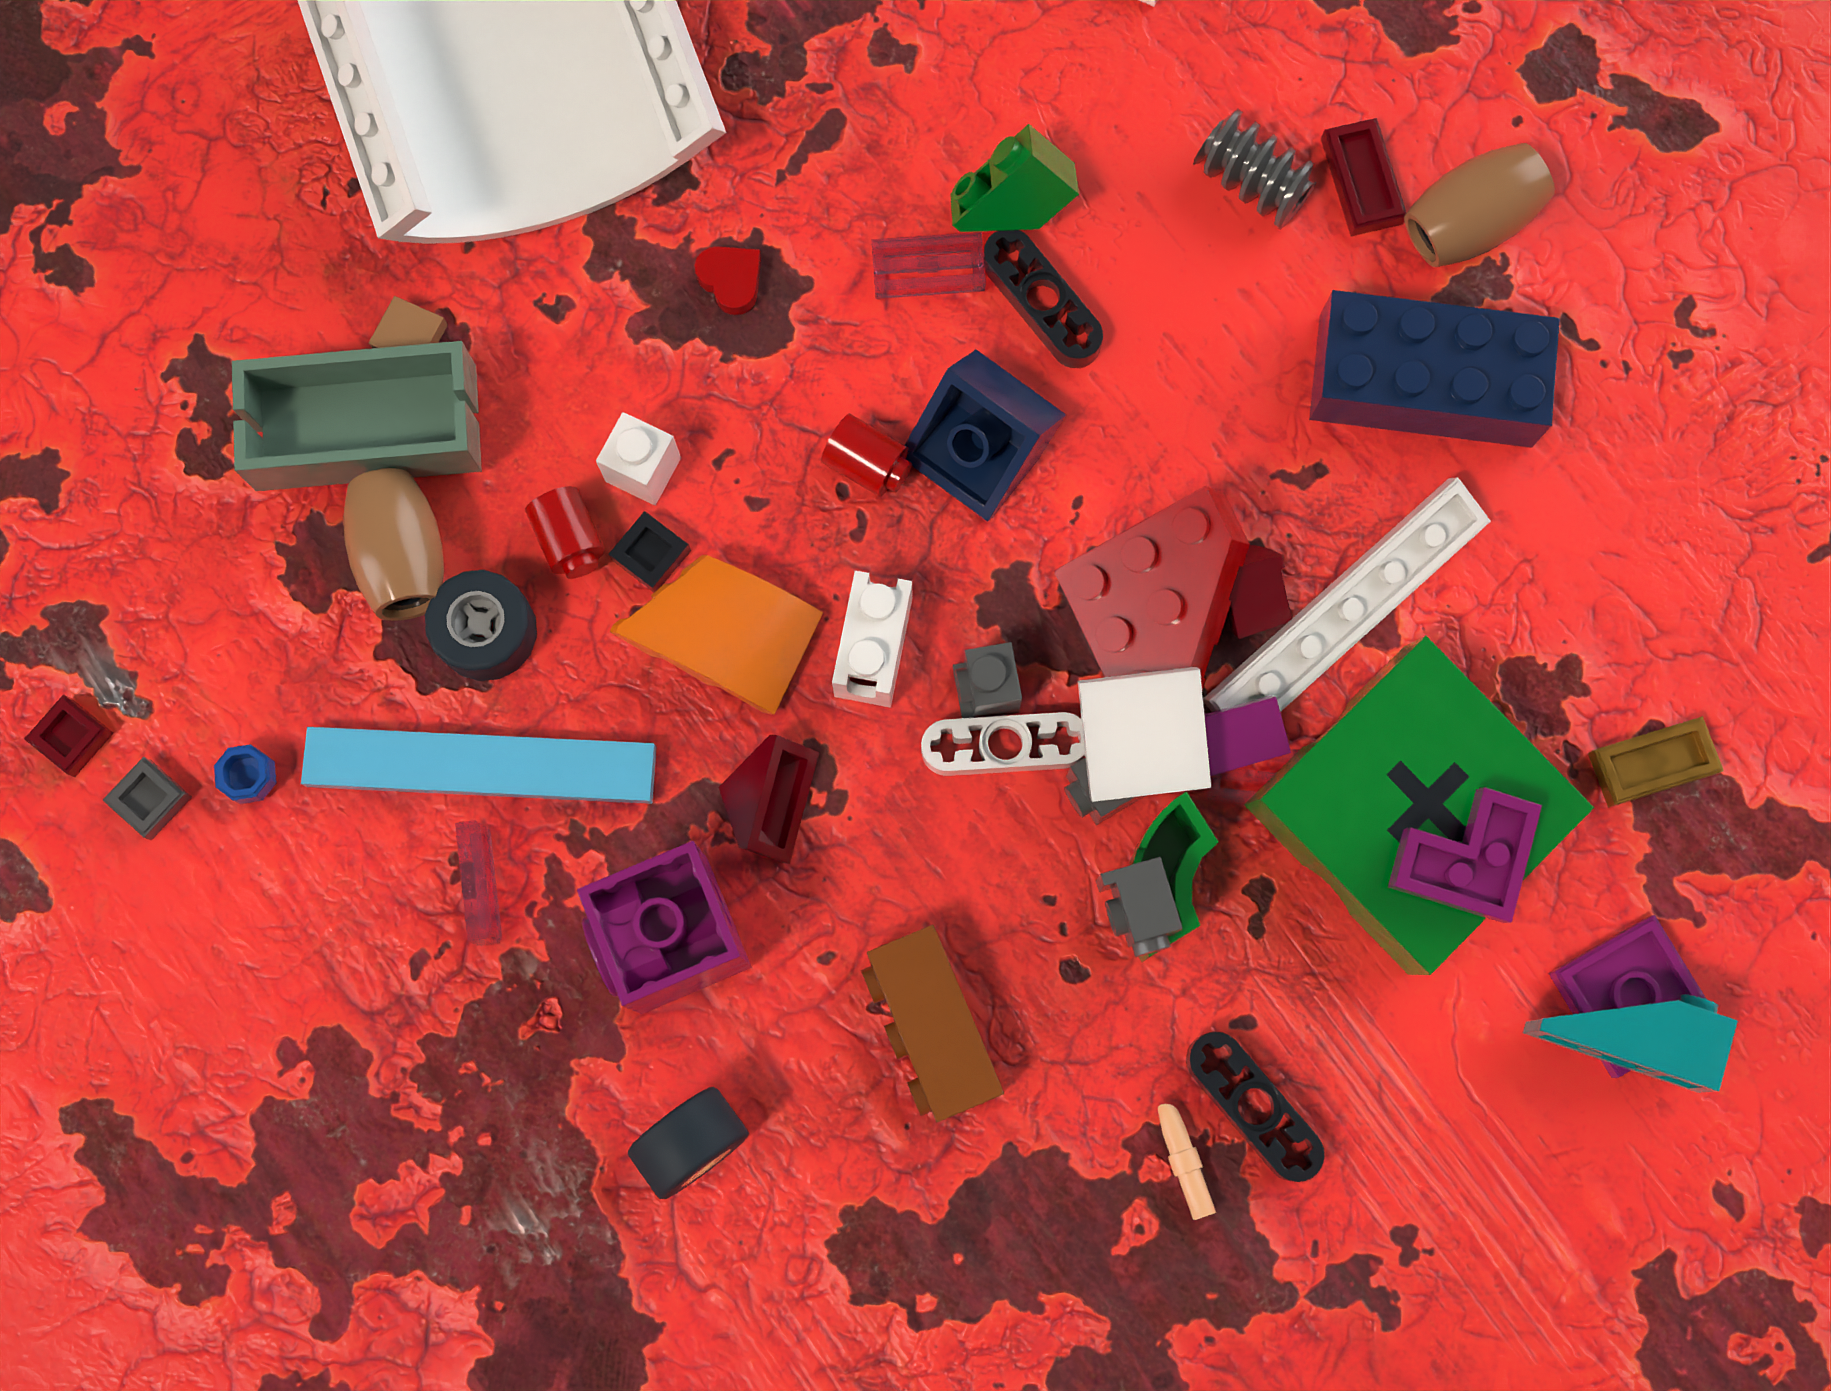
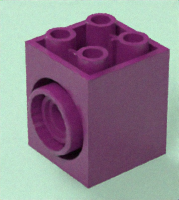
[577,841,752,1014]

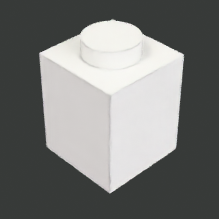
[596,412,681,506]

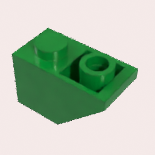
[950,124,1079,232]

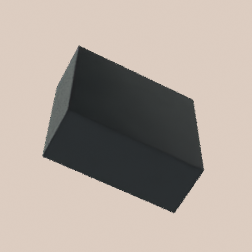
[609,511,691,592]

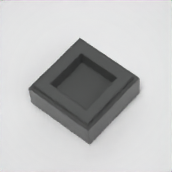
[103,757,192,840]

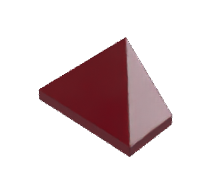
[718,735,819,864]

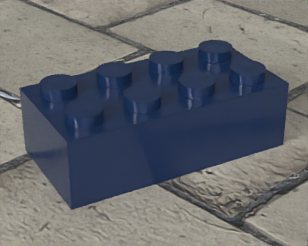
[1309,290,1560,448]

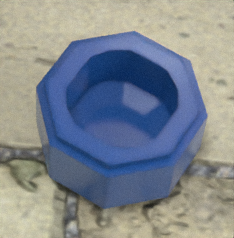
[214,744,277,804]

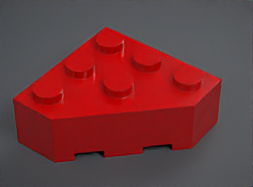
[1054,486,1250,691]

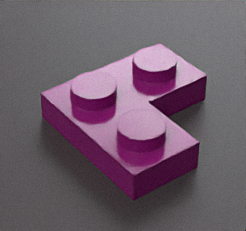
[1388,787,1542,923]

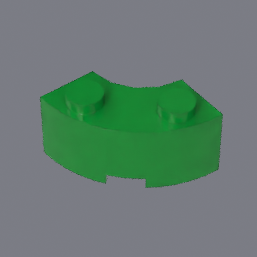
[1129,791,1219,962]

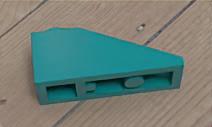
[1523,995,1738,1093]

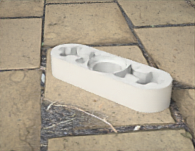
[921,712,1085,776]

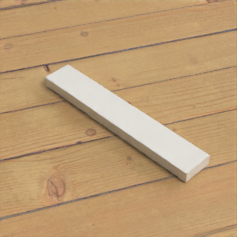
[1203,477,1491,712]

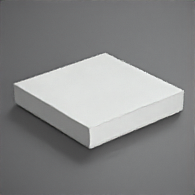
[1078,667,1211,802]

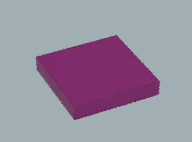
[1548,915,1706,1078]

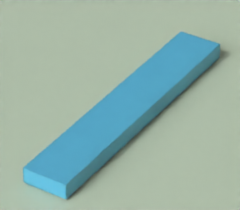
[301,727,657,804]

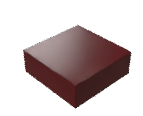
[24,694,113,777]

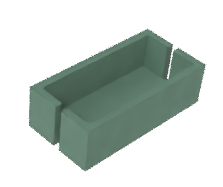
[232,341,482,491]

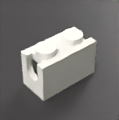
[832,571,913,708]

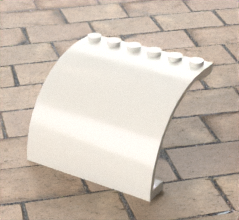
[297,0,726,244]

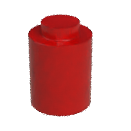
[821,413,912,497]
[525,486,605,579]

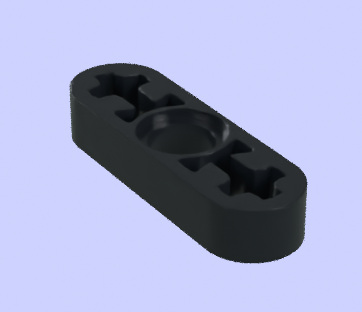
[983,230,1103,368]
[1186,1032,1325,1182]

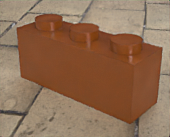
[861,925,1004,1123]

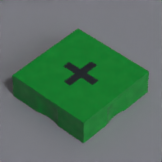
[1244,636,1594,975]

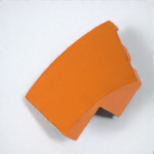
[610,555,823,715]

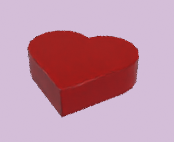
[694,246,761,315]

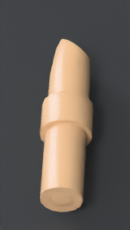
[1158,1104,1216,1220]

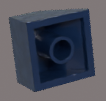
[905,350,1066,522]

